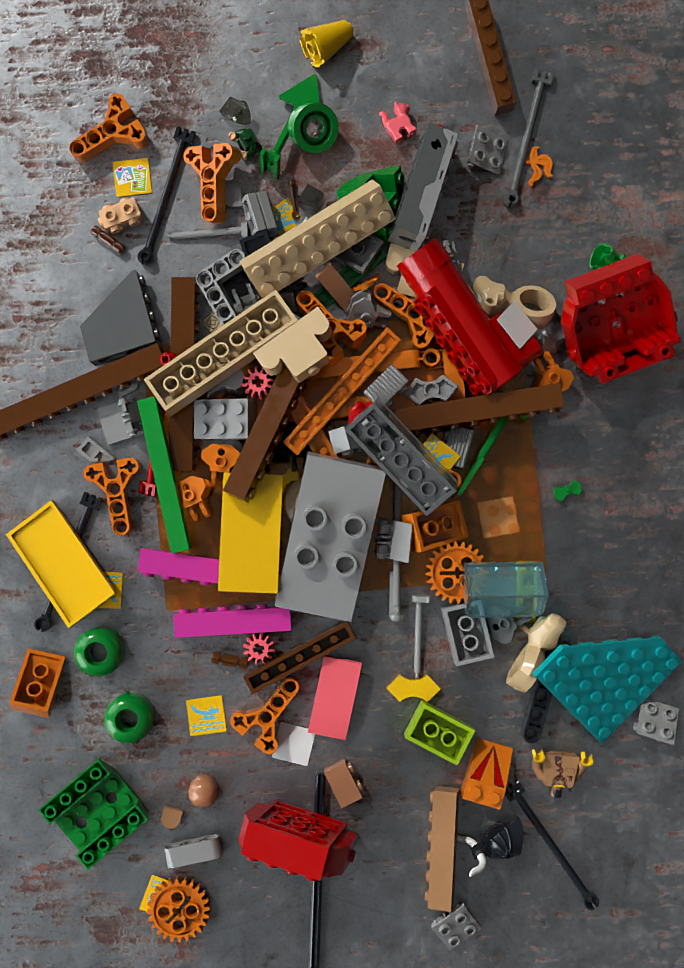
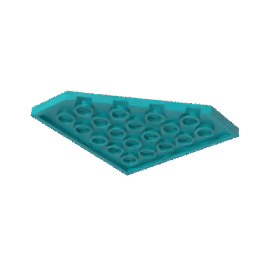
[532,636,682,744]

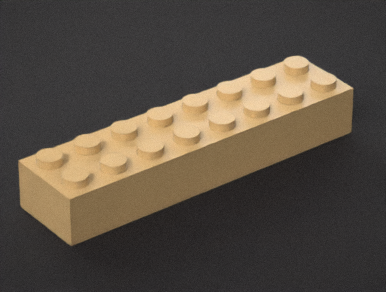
[239,180,396,298]
[144,290,298,417]

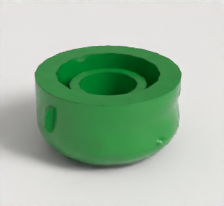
[288,101,339,153]
[74,627,125,677]
[104,691,156,744]

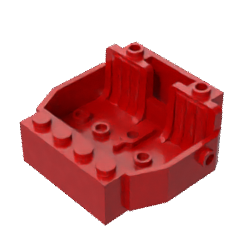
[561,254,681,384]
[238,800,357,882]

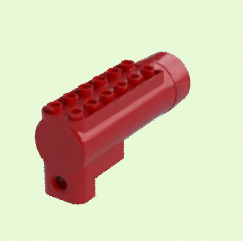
[397,238,542,396]

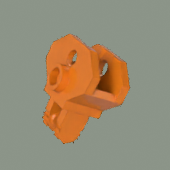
[531,351,574,392]
[201,443,240,487]
[177,476,212,522]

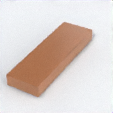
[315,263,355,314]

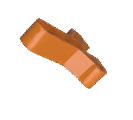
[69,93,149,162]
[183,143,241,224]
[373,283,434,351]
[296,291,367,367]
[83,458,142,535]
[230,676,300,754]

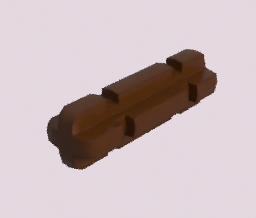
[90,225,125,254]
[211,652,249,669]

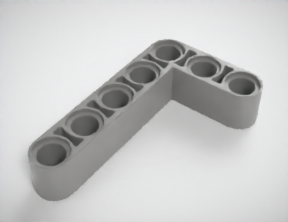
[196,249,249,326]

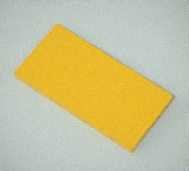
[218,472,283,593]
[6,500,117,628]

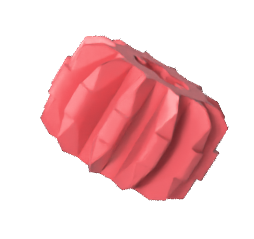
[242,366,275,400]
[243,632,276,665]

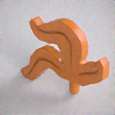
[525,146,553,187]
[353,273,380,292]

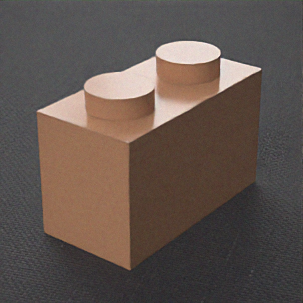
[324,759,364,808]

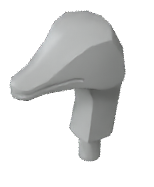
[536,329,565,357]

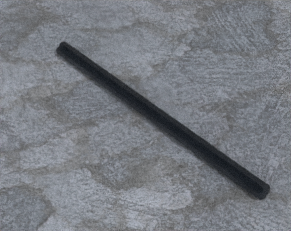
[309,772,326,968]

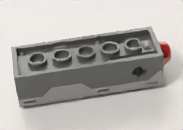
[388,122,459,252]
[345,396,458,516]

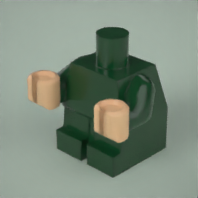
[228,128,262,161]

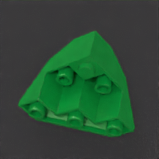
[337,166,405,245]

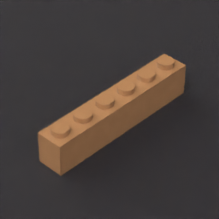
[425,786,460,912]

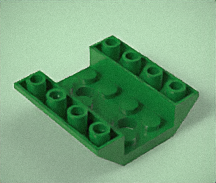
[38,758,149,871]

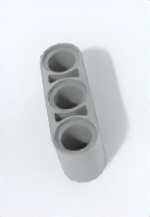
[164,834,223,868]

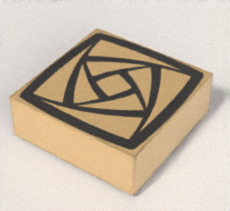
[200,311,222,334]

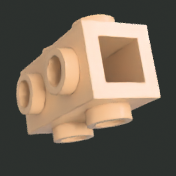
[98,197,144,234]

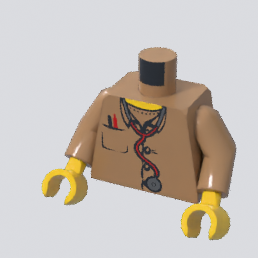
[532,749,594,798]

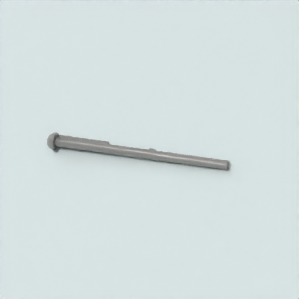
[389,482,404,622]

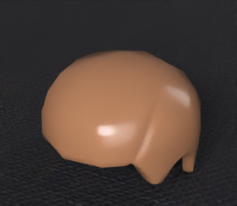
[188,775,218,808]

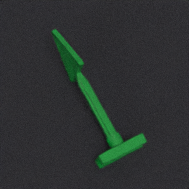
[260,74,320,180]
[457,389,528,497]

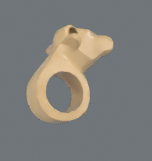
[473,276,556,330]
[506,613,566,693]

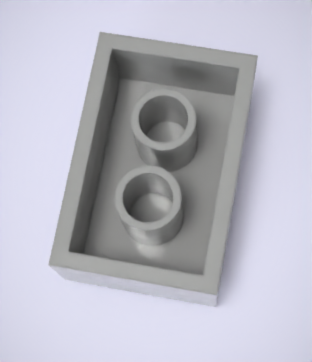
[194,399,257,440]
[441,598,494,666]

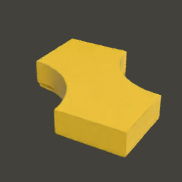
[386,674,441,702]

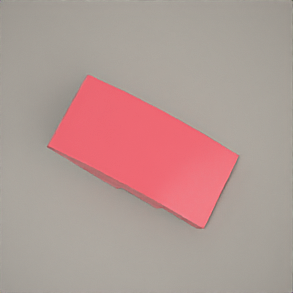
[308,655,362,740]

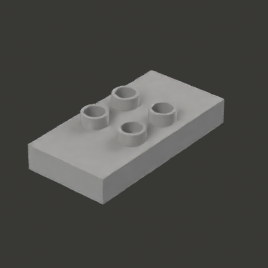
[275,451,386,622]

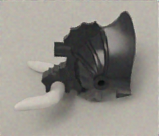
[457,816,524,877]

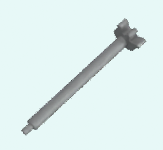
[167,222,249,239]
[412,595,431,678]

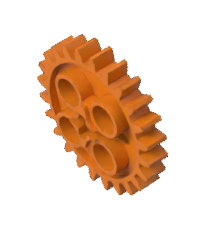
[425,541,489,604]
[147,876,211,943]

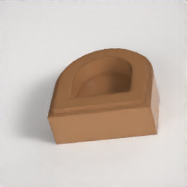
[161,805,183,829]

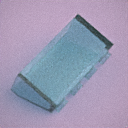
[463,561,549,618]

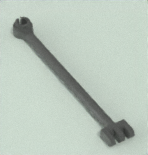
[503,68,554,209]

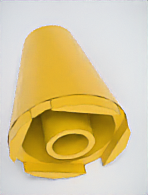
[300,20,354,68]

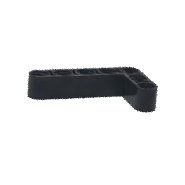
[520,649,555,743]

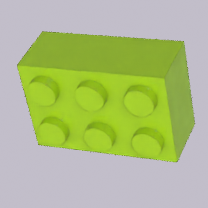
[404,699,475,766]

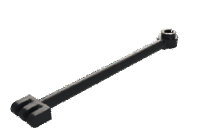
[137,126,196,266]
[34,492,103,632]
[505,779,599,910]

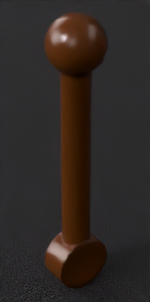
[288,180,299,219]

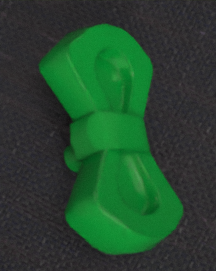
[553,480,582,502]

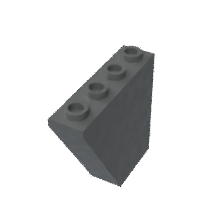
[80,270,161,366]

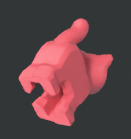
[379,102,417,144]

